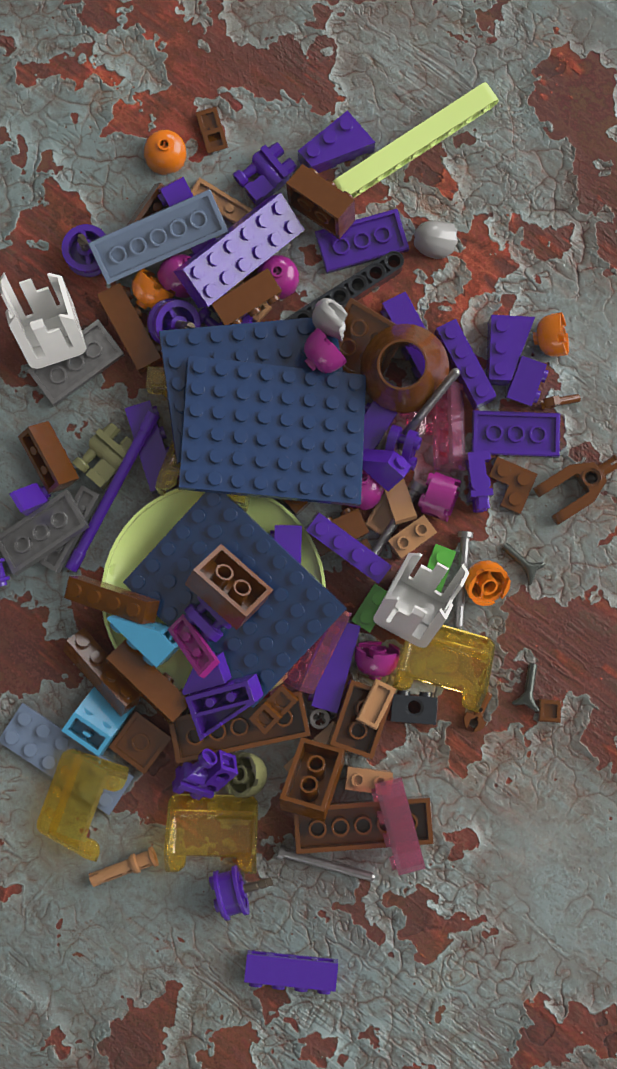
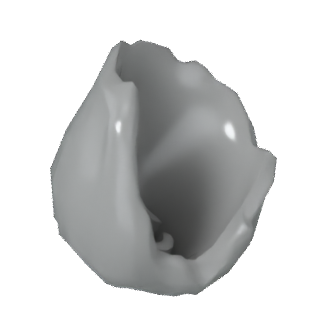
[414,220,458,259]
[312,298,348,341]

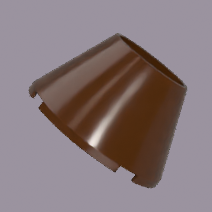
[360,324,449,413]

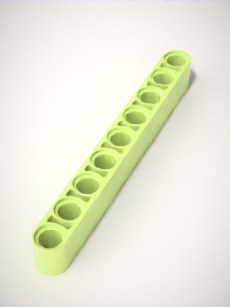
[332,82,499,198]

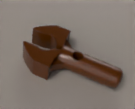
[540,394,581,410]
[463,691,492,732]

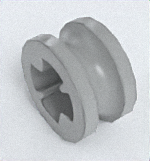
[310,709,330,729]

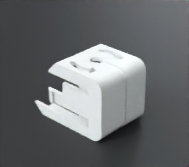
[0,273,86,369]
[373,553,469,648]

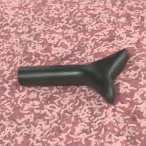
[501,543,545,586]
[512,663,540,712]

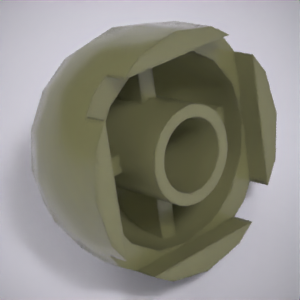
[224,752,268,798]

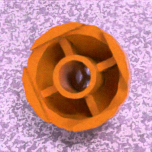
[144,130,187,175]
[131,268,175,309]
[533,312,569,357]
[464,560,511,606]

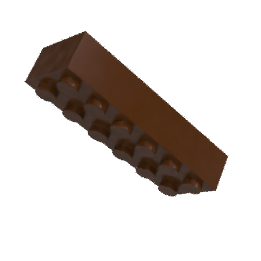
[169,691,311,763]
[294,796,434,854]

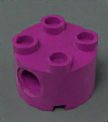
[418,472,462,522]

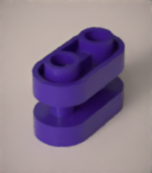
[385,425,422,473]
[184,596,232,642]

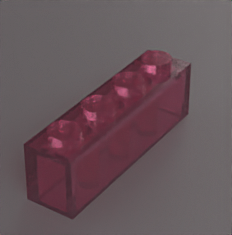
[432,381,466,473]
[283,610,352,694]
[371,776,426,876]

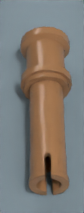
[89,846,159,887]

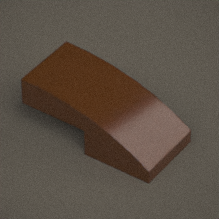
[196,107,228,154]
[249,684,299,734]

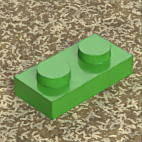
[427,544,456,593]
[351,584,387,633]

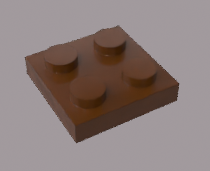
[109,711,172,775]

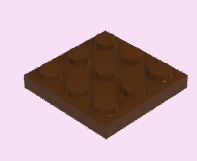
[338,298,398,375]

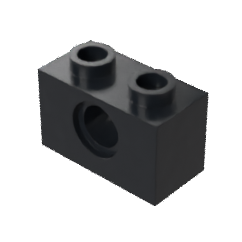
[390,690,438,725]

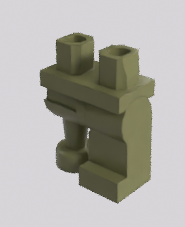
[72,422,133,490]

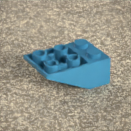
[107,615,179,668]
[61,687,141,757]

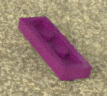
[168,614,220,678]

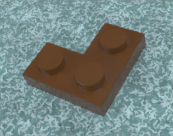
[488,457,538,515]

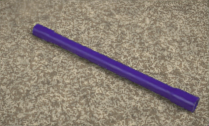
[65,410,160,572]

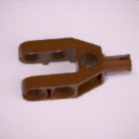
[533,455,617,525]

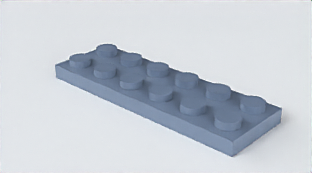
[88,189,228,284]
[0,703,135,815]

